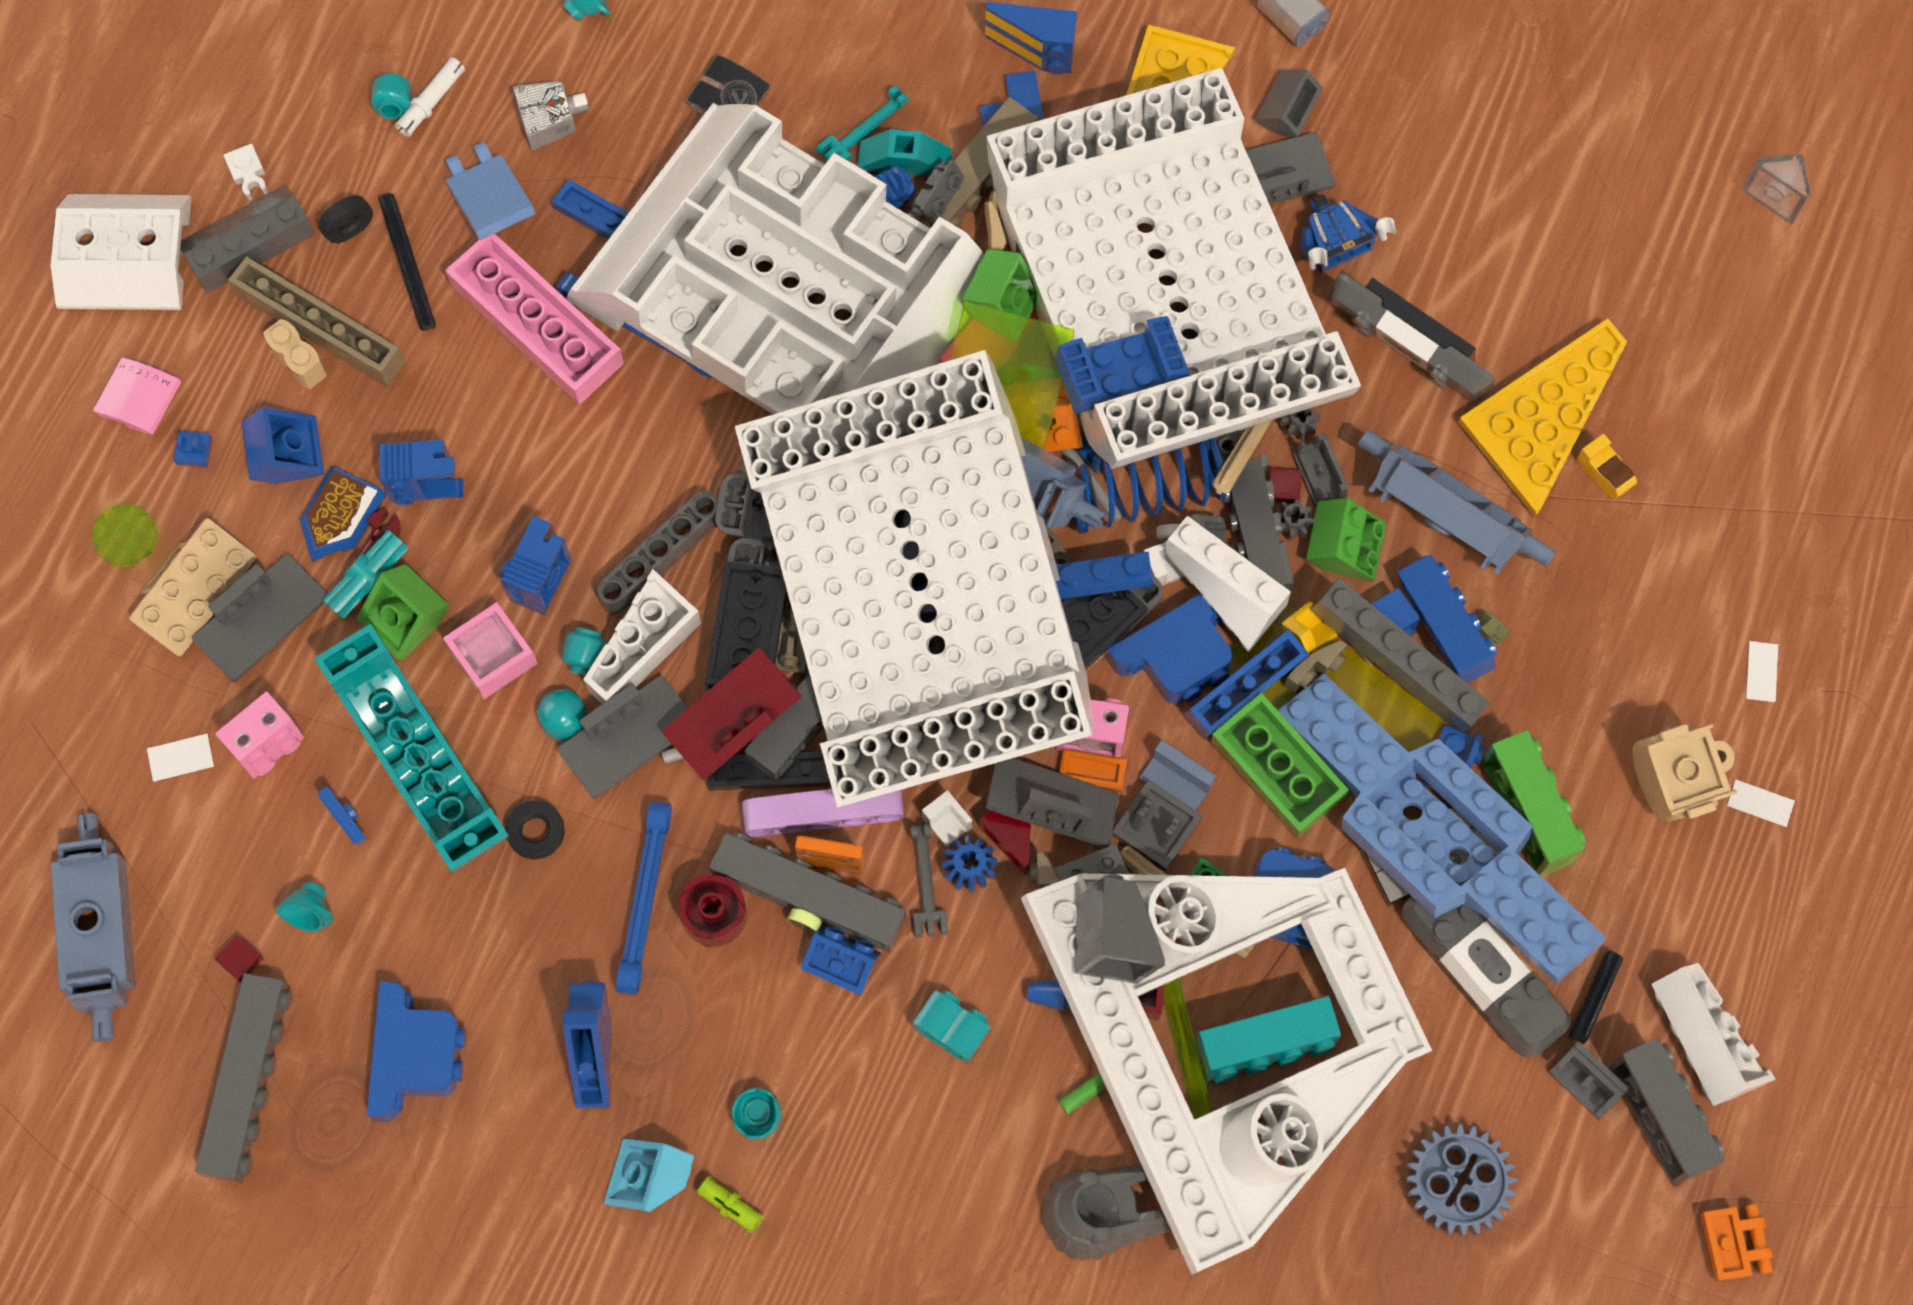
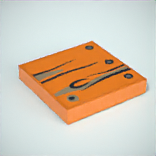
[795,835,865,874]

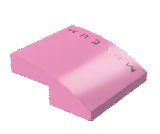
[93,358,182,435]

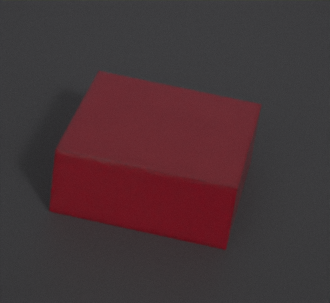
[1269,467,1302,504]
[214,935,264,983]

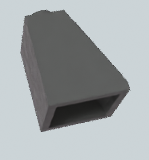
[1075,874,1165,984]

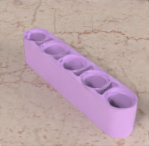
[742,789,904,837]

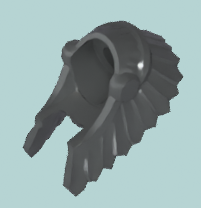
[1042,1164,1171,1261]

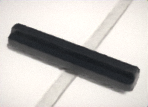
[1569,951,1623,1044]

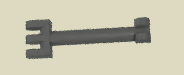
[910,823,948,938]

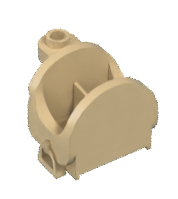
[1633,723,1737,822]

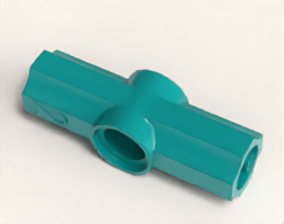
[323,530,408,619]

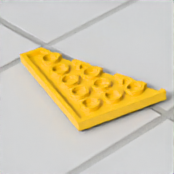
[1458,318,1627,516]

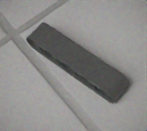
[597,491,718,614]

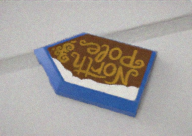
[300,467,386,561]

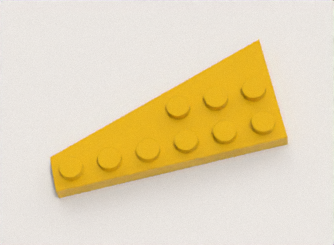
[1126,25,1236,95]

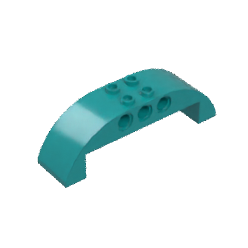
[314,623,509,872]

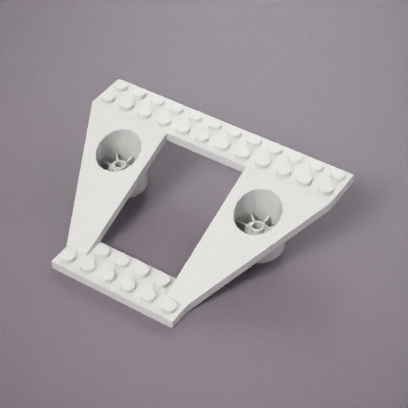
[1021,868,1432,1274]

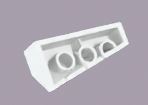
[1165,516,1291,652]
[583,569,701,704]
[1651,963,1776,1106]

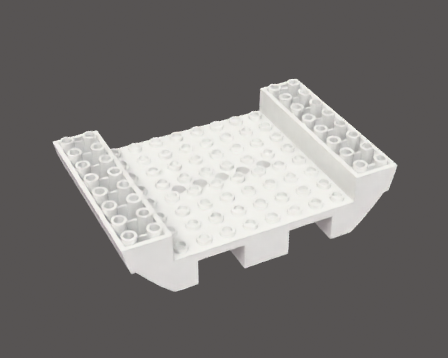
[987,68,1361,469]
[567,103,985,414]
[735,350,1094,808]

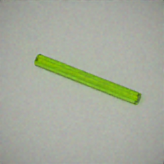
[1164,978,1213,1120]

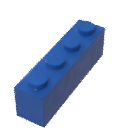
[1397,554,1497,683]
[1184,630,1309,739]

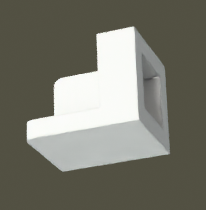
[1144,542,1185,586]
[922,790,972,847]

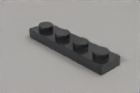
[708,751,831,791]

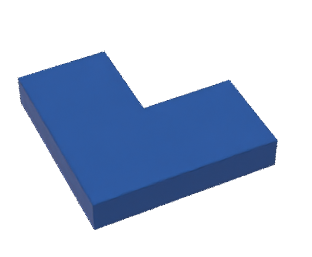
[980,71,1044,127]

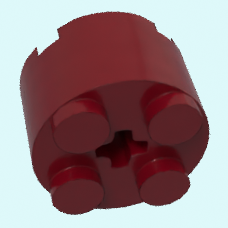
[678,873,747,947]

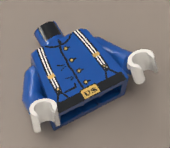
[1300,194,1397,273]

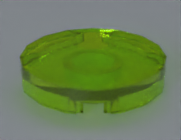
[92,504,157,567]

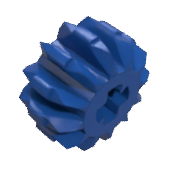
[875,167,916,209]
[942,836,998,893]

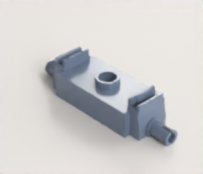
[1358,429,1557,575]
[1021,437,1107,530]
[51,813,136,1043]

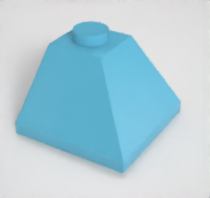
[603,1139,694,1212]

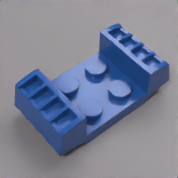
[1054,316,1190,414]

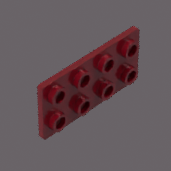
[662,648,801,780]

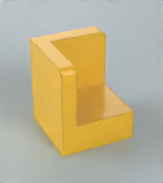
[1281,602,1338,658]

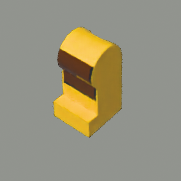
[1576,433,1637,499]

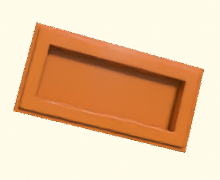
[1059,749,1127,793]

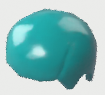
[536,689,588,742]
[731,1087,783,1140]

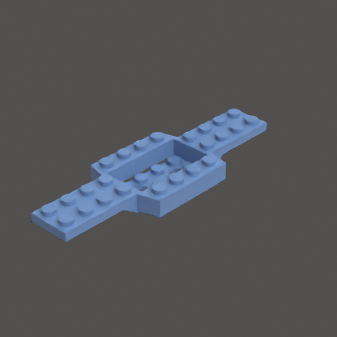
[1278,674,1606,984]

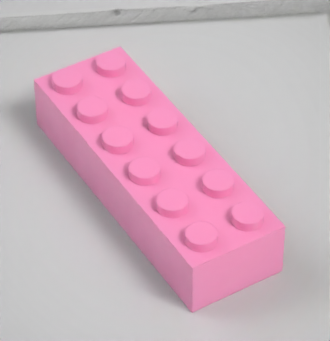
[445,233,624,405]

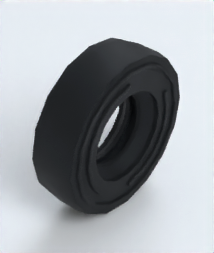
[319,195,373,244]
[505,800,565,860]

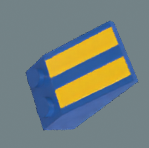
[985,2,1077,74]

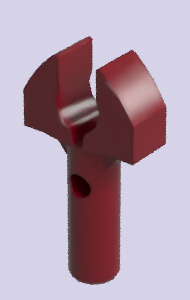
[356,509,401,560]

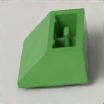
[1306,498,1386,581]

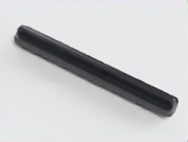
[378,193,436,331]

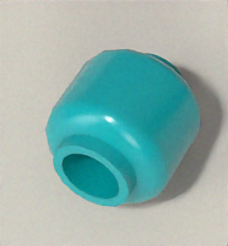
[371,73,412,119]
[562,627,607,675]

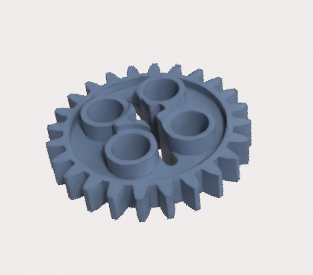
[1405,1124,1517,1237]

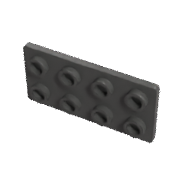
[1246,132,1335,205]
[192,554,328,682]
[557,675,688,799]
[986,758,1118,848]

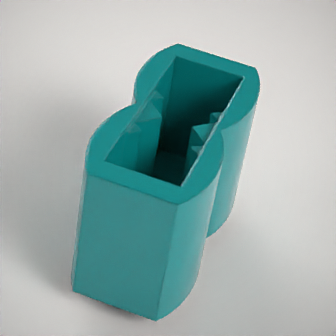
[912,990,991,1064]

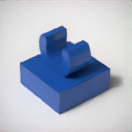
[173,431,213,467]

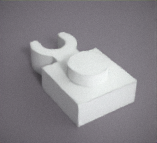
[224,143,268,201]

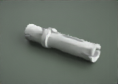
[394,57,465,137]

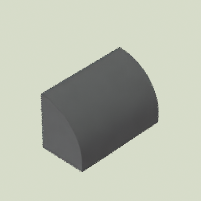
[1255,69,1323,137]

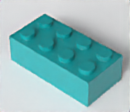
[1194,996,1341,1085]

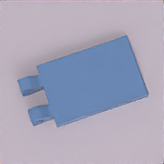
[445,142,536,240]

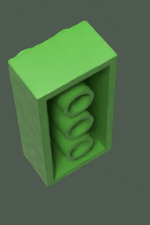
[1211,692,1349,839]
[1481,730,1586,877]

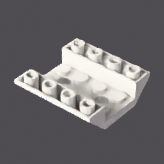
[51,194,192,310]

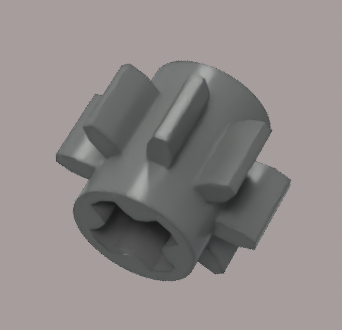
[1280,407,1321,441]
[1279,499,1314,541]

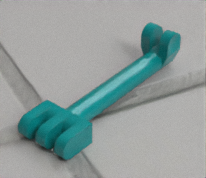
[816,85,909,162]

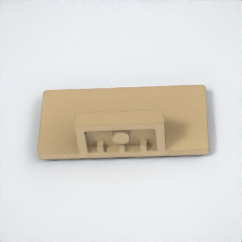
[129,519,256,657]

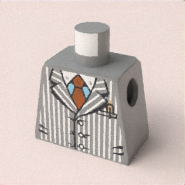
[513,81,589,151]

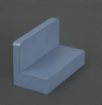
[1140,740,1216,811]

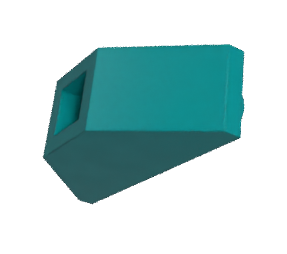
[858,129,952,177]

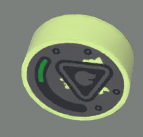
[787,908,822,934]

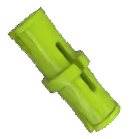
[697,1176,764,1234]

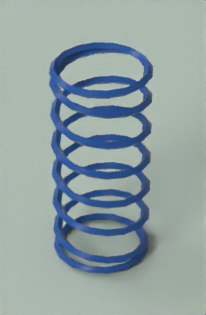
[1071,438,1227,534]

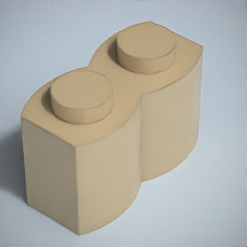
[263,319,327,390]

